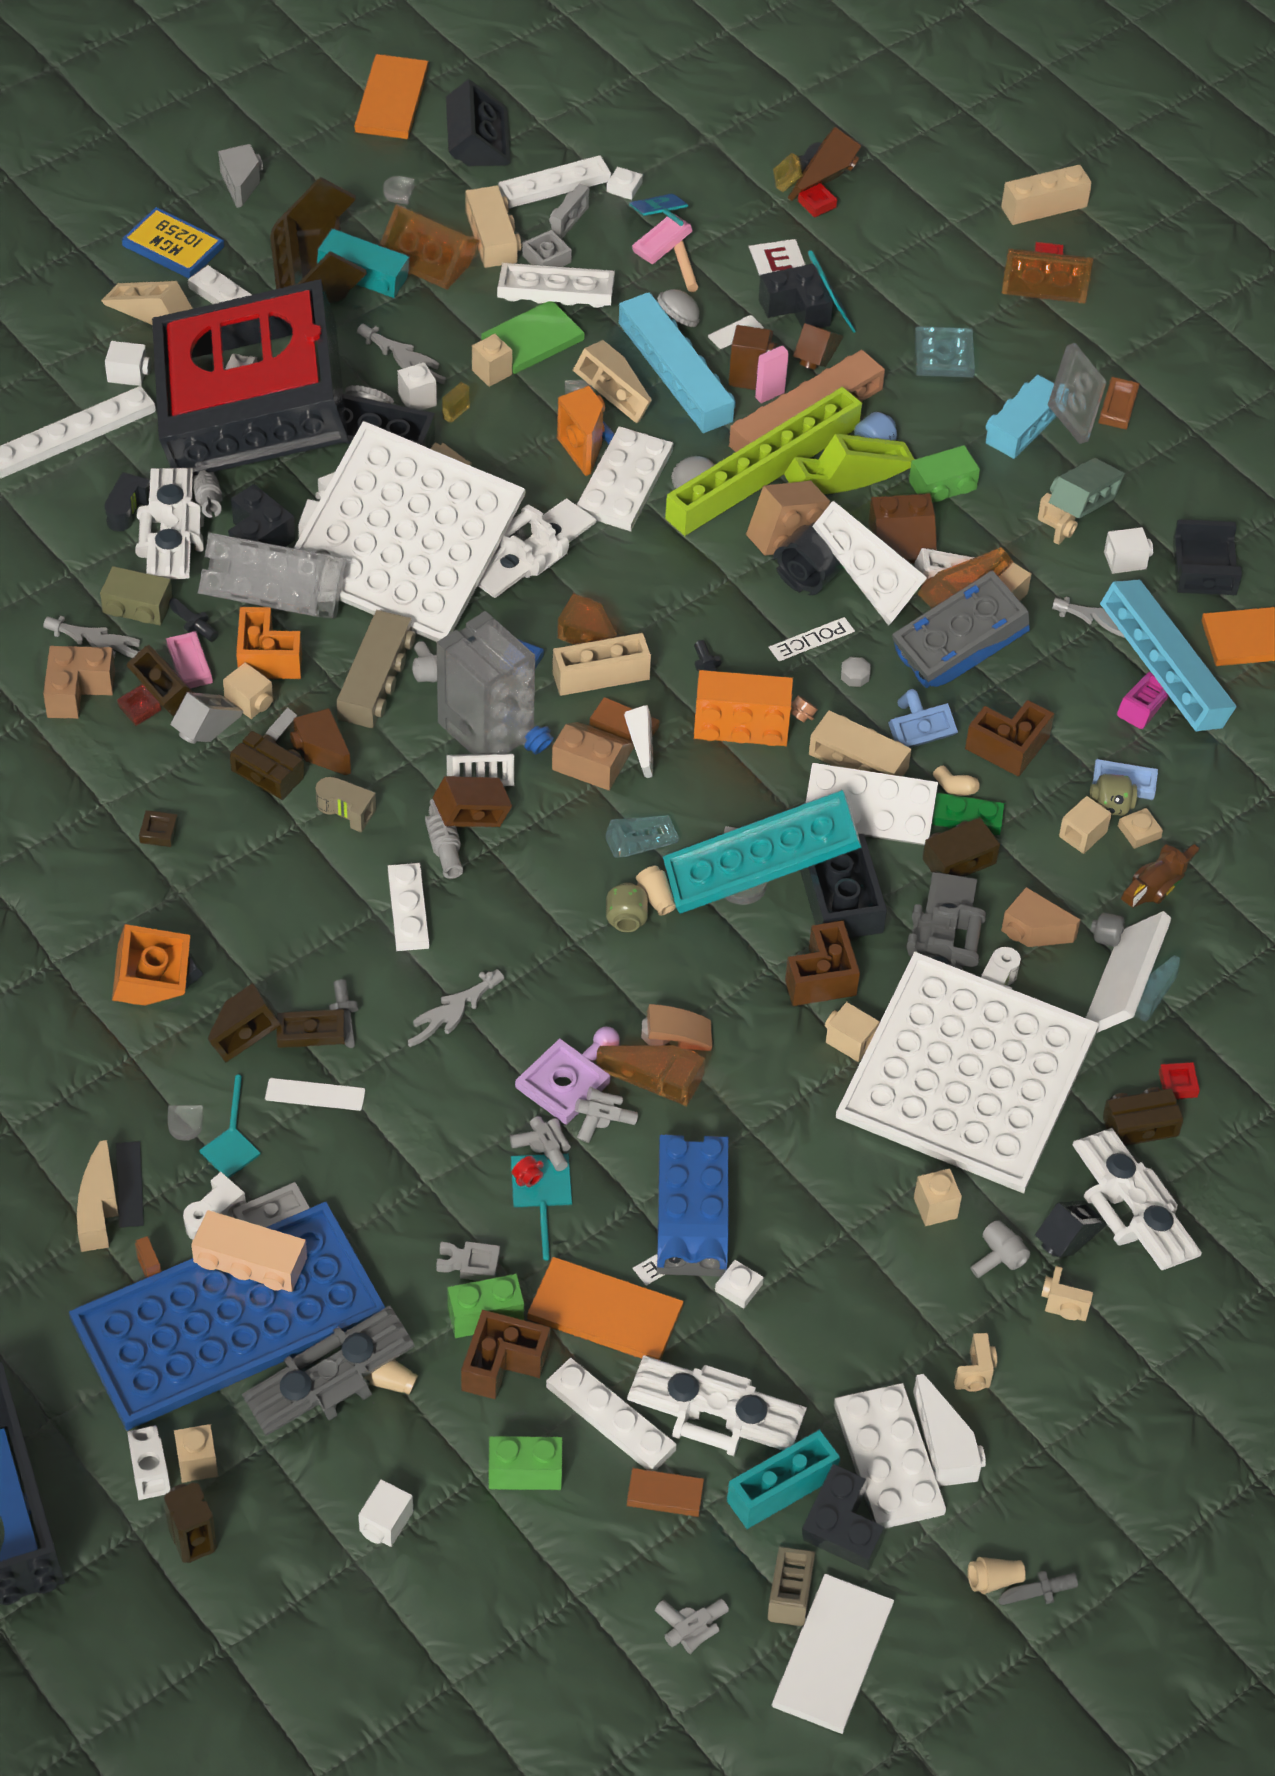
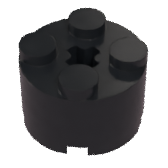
[773,522,843,595]

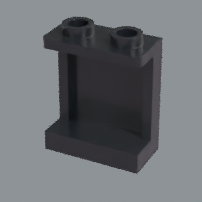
[1173,519,1242,595]

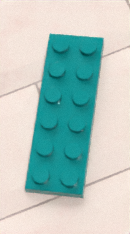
[663,790,862,914]

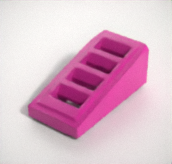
[1117,672,1169,729]

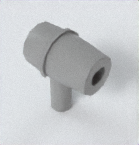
[412,641,437,683]
[970,1221,1030,1279]

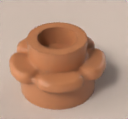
[790,695,818,723]

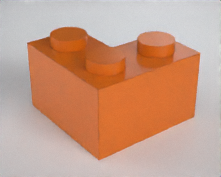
[236,607,302,679]

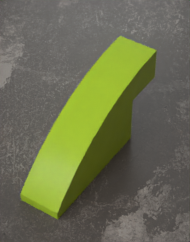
[784,434,915,494]

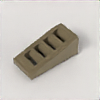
[768,1547,815,1626]

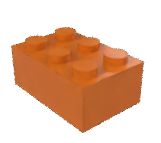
[694,670,793,746]

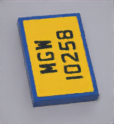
[122,207,224,279]

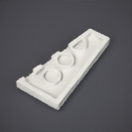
[813,501,927,625]

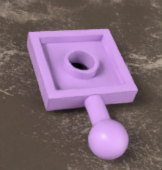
[515,1027,620,1125]

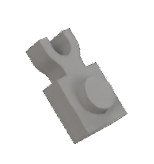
[437,1241,500,1281]

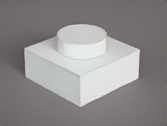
[606,167,643,200]
[715,1260,764,1309]

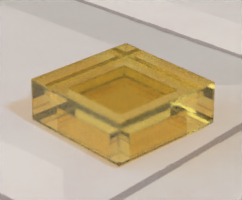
[773,153,802,192]
[442,382,469,423]

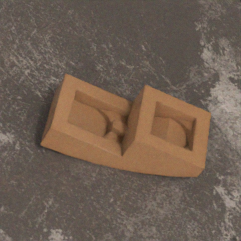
[647,1004,712,1051]

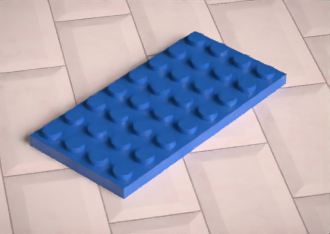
[69,1202,385,1431]

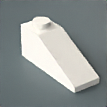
[913,1374,985,1487]

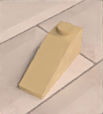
[102,281,192,325]
[573,340,652,424]

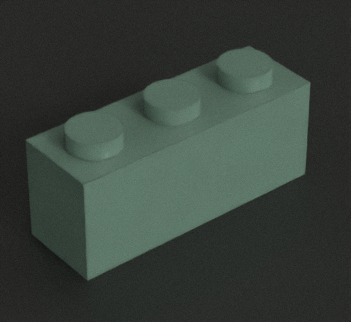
[1049,458,1125,519]

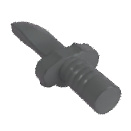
[329,980,358,1048]
[999,1571,1078,1605]

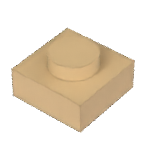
[1118,808,1163,849]

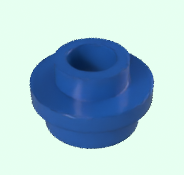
[524,726,554,755]

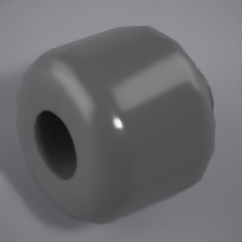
[1091,912,1125,947]

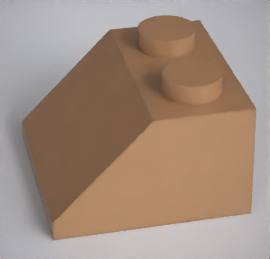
[552,722,634,790]

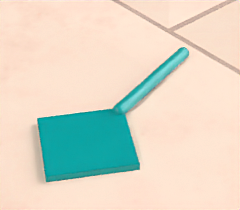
[199,1074,261,1179]

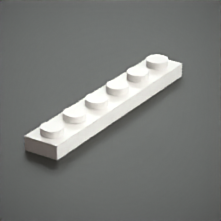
[0,386,156,479]

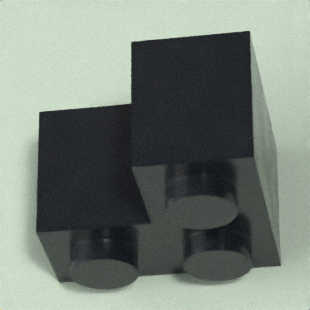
[758,264,833,329]
[228,484,295,550]
[802,1464,884,1571]

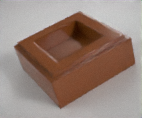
[135,1236,161,1278]

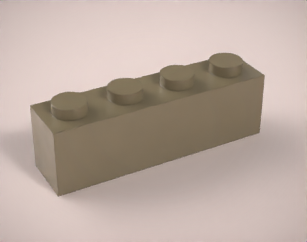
[337,610,416,728]

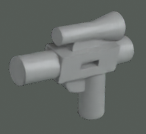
[575,1087,638,1143]
[510,1117,571,1171]
[655,1599,729,1654]

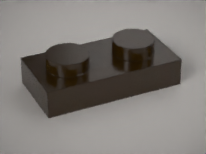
[277,1009,345,1048]

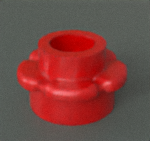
[512,1156,544,1187]

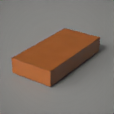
[1099,377,1140,430]
[590,697,659,742]
[627,1468,704,1517]

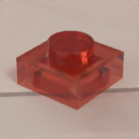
[117,684,162,726]

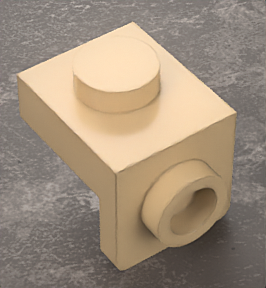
[1038,493,1078,545]
[1041,1266,1093,1321]
[954,1333,997,1392]

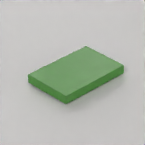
[481,301,584,374]

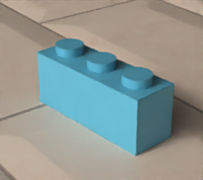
[986,375,1066,459]

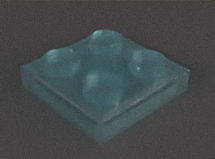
[915,327,975,377]

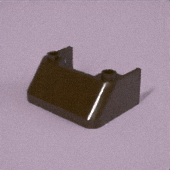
[270,177,367,303]

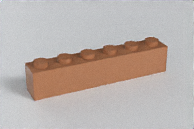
[729,350,885,452]

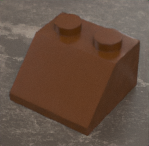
[868,493,937,563]

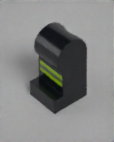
[104,472,150,531]

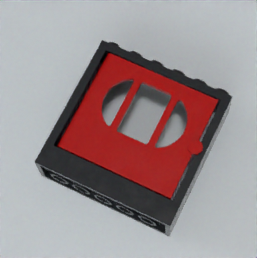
[152,279,348,476]

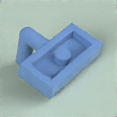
[888,689,958,748]

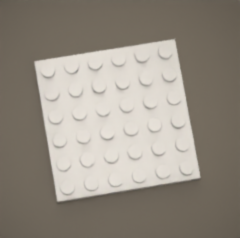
[291,421,526,642]
[836,952,1099,1194]

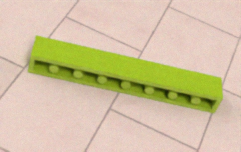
[665,387,862,536]

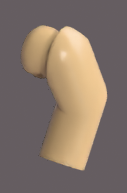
[933,765,980,796]

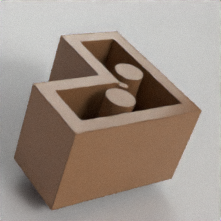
[746,481,830,556]
[43,646,115,719]

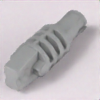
[193,470,222,518]
[425,799,463,879]

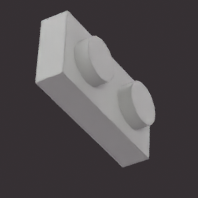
[549,183,589,240]
[232,1182,310,1227]

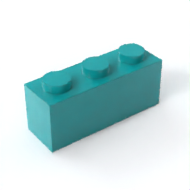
[317,229,409,298]
[727,1430,840,1529]

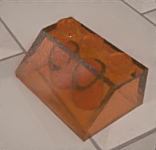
[379,204,480,290]
[1001,248,1093,303]

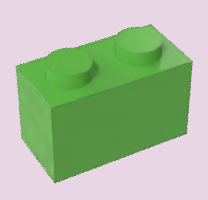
[909,445,980,503]
[447,1274,524,1338]
[489,1436,562,1490]

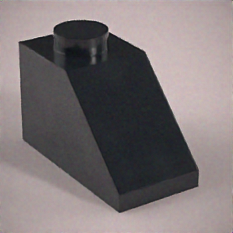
[1035,1200,1107,1257]

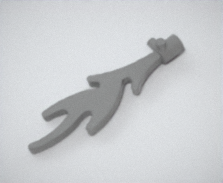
[357,323,446,384]
[1052,597,1125,638]
[43,616,140,658]
[408,969,504,1047]

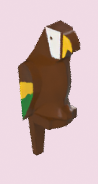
[1121,844,1200,908]

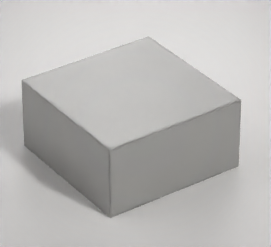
[523,230,571,267]

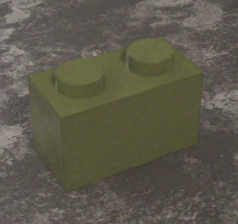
[100,566,173,626]

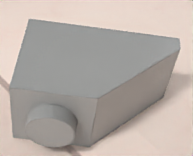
[218,144,263,208]
[170,692,243,744]

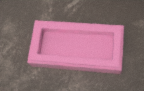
[632,214,693,265]
[755,345,788,403]
[166,631,213,688]

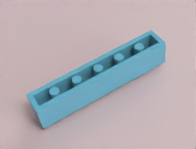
[619,292,736,433]
[1100,580,1237,731]

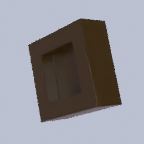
[139,810,178,847]

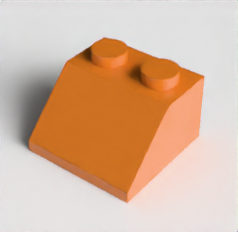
[557,386,605,476]
[112,924,190,1006]

